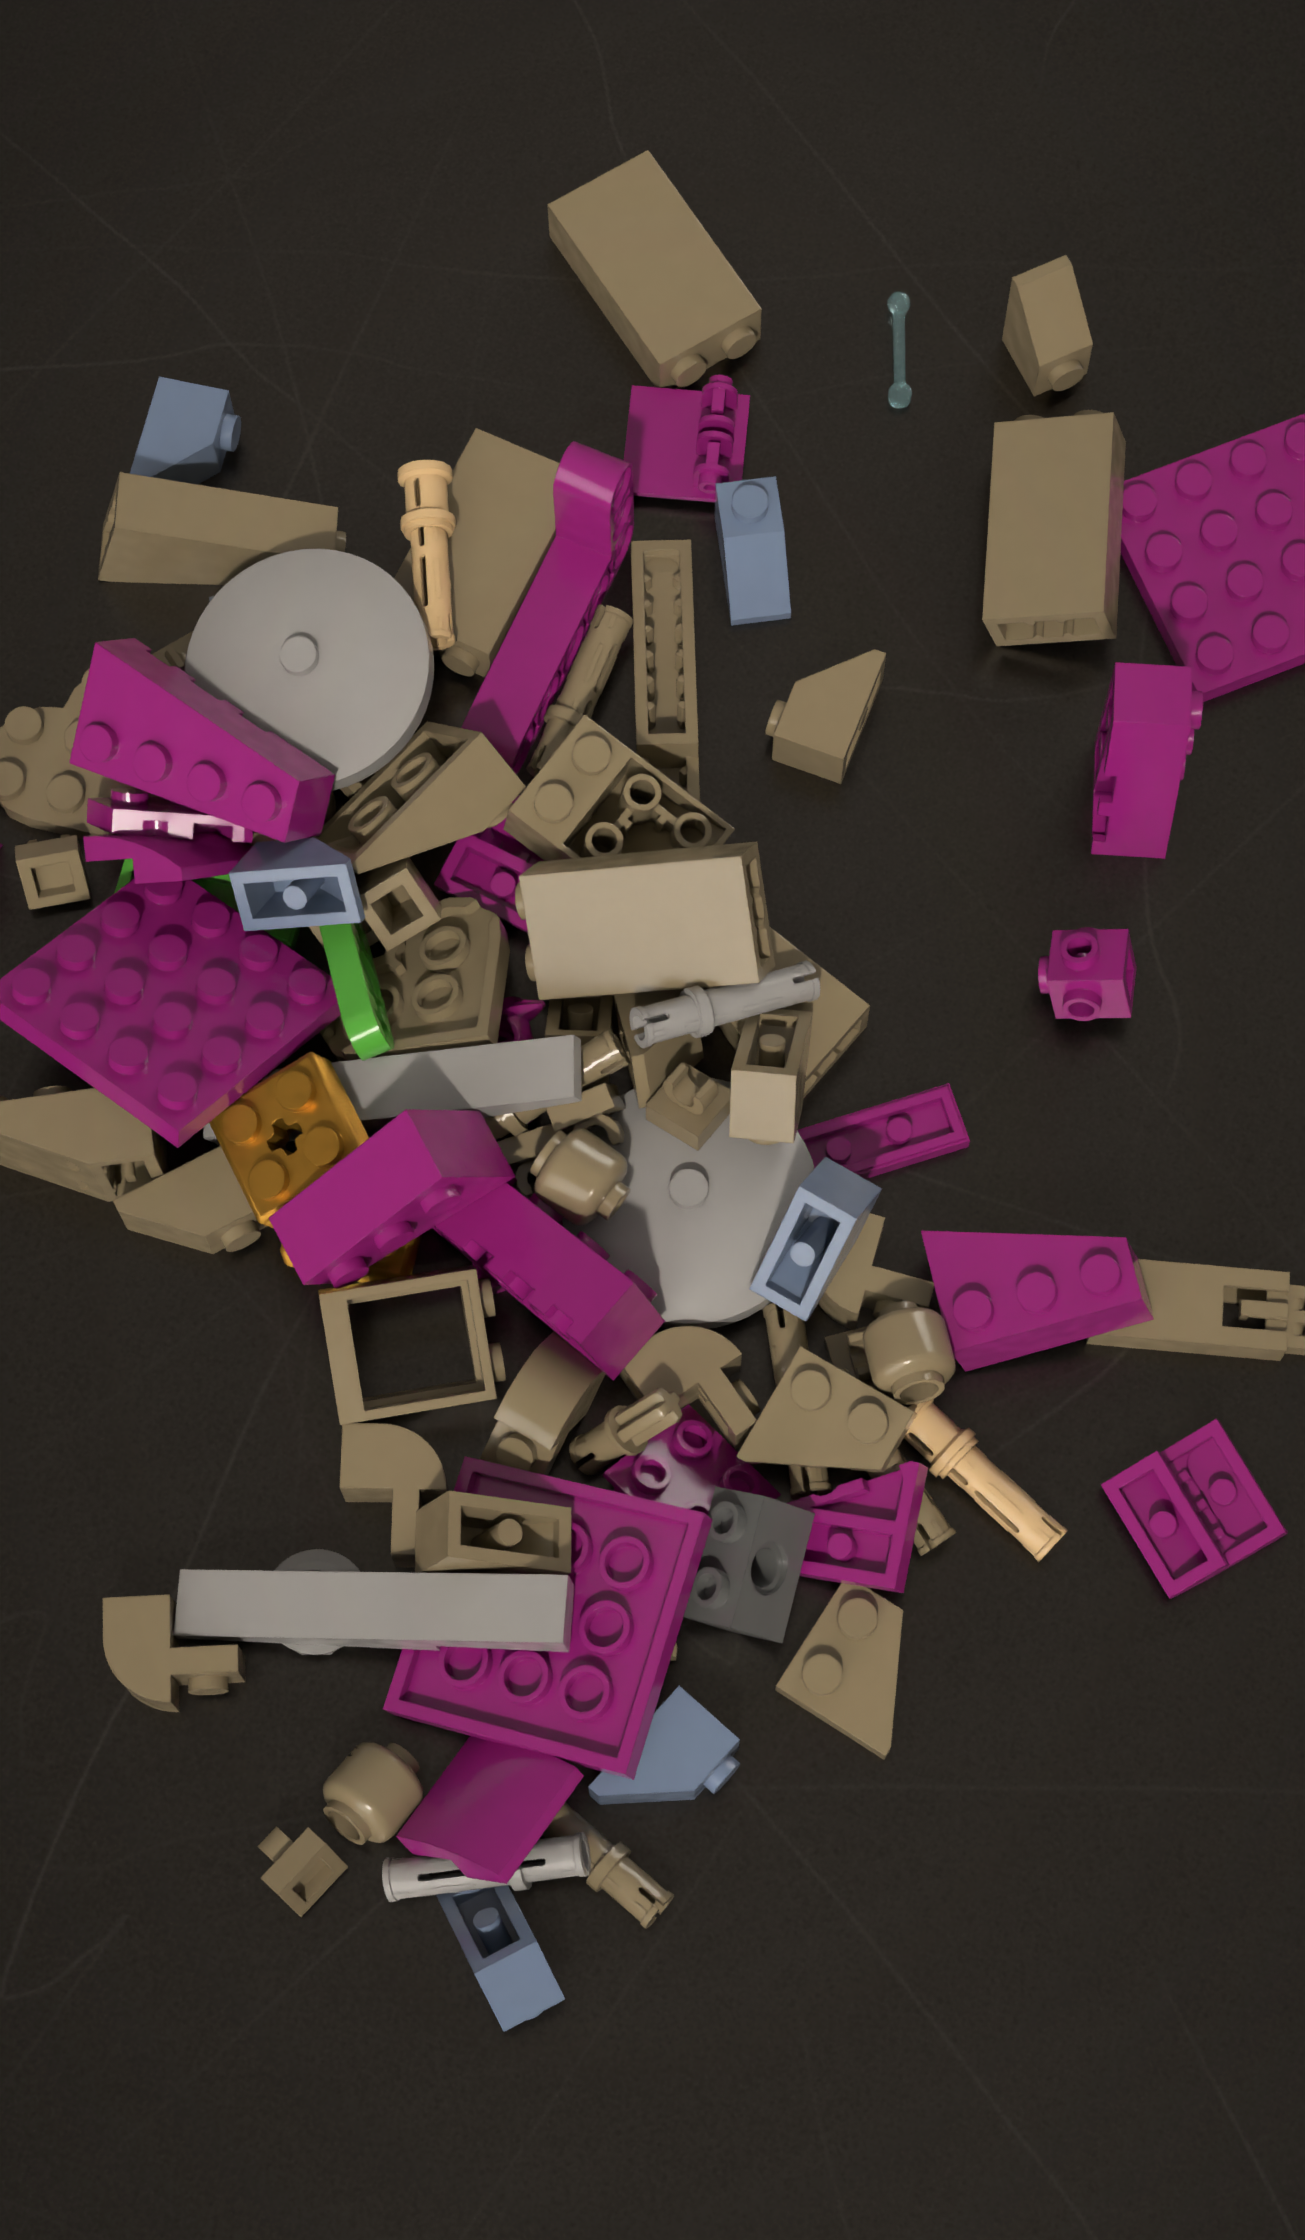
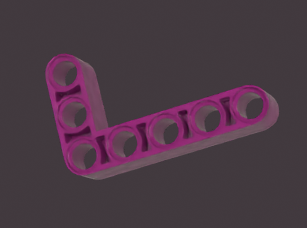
[461,441,634,775]

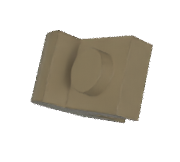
[309,857,442,952]
[818,1213,934,1330]
[619,1326,760,1450]
[479,1331,605,1476]
[340,1423,449,1567]
[103,1594,246,1712]

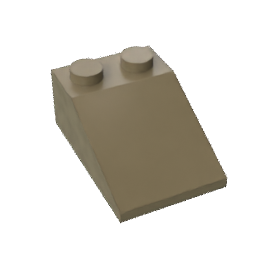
[313,721,526,874]

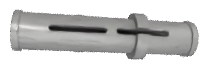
[629,960,820,1048]
[382,1832,591,1902]

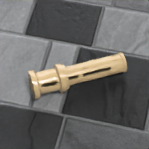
[397,460,456,650]
[904,1399,1068,1562]

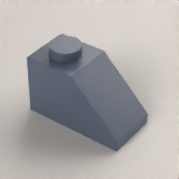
[130,376,241,485]
[715,476,791,626]
[229,837,365,931]
[750,1157,882,1322]
[588,1686,740,1805]
[436,1885,565,2032]

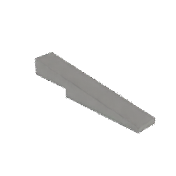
[203,1035,582,1146]
[173,1569,574,1652]

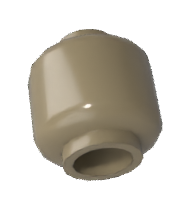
[530,1128,631,1226]
[863,1301,956,1405]
[323,1742,423,1845]

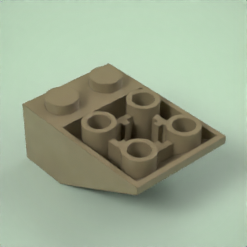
[503,715,735,861]
[0,1086,169,1202]

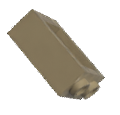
[318,1265,506,1425]

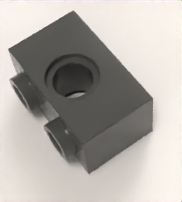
[684,1486,815,1643]

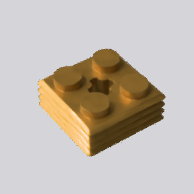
[209,1052,369,1228]

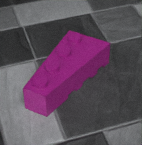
[69,638,335,843]
[432,1177,665,1381]

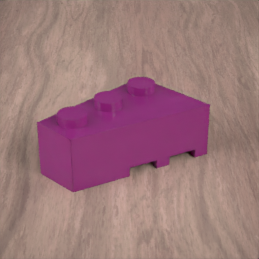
[1091,662,1203,859]
[269,1109,516,1288]
[921,1231,1154,1372]

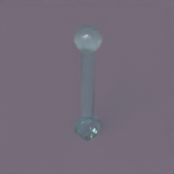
[887,292,912,409]

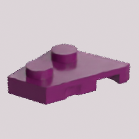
[87,787,253,843]
[787,1461,928,1593]

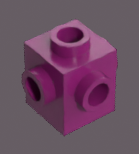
[1038,927,1137,1021]

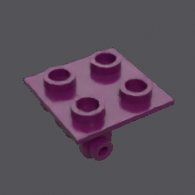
[624,375,750,502]
[603,1404,781,1515]

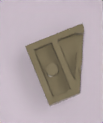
[736,1346,917,1472]
[775,1583,903,1759]

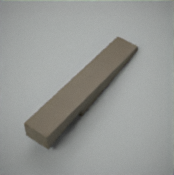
[631,539,700,802]

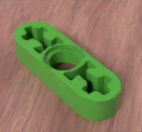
[319,923,394,1061]

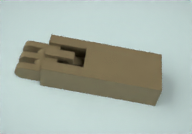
[1086,1259,1305,1361]

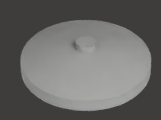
[185,549,434,791]
[562,1078,815,1329]

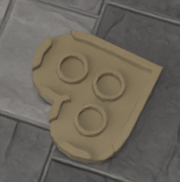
[0,669,159,839]
[320,897,510,1062]

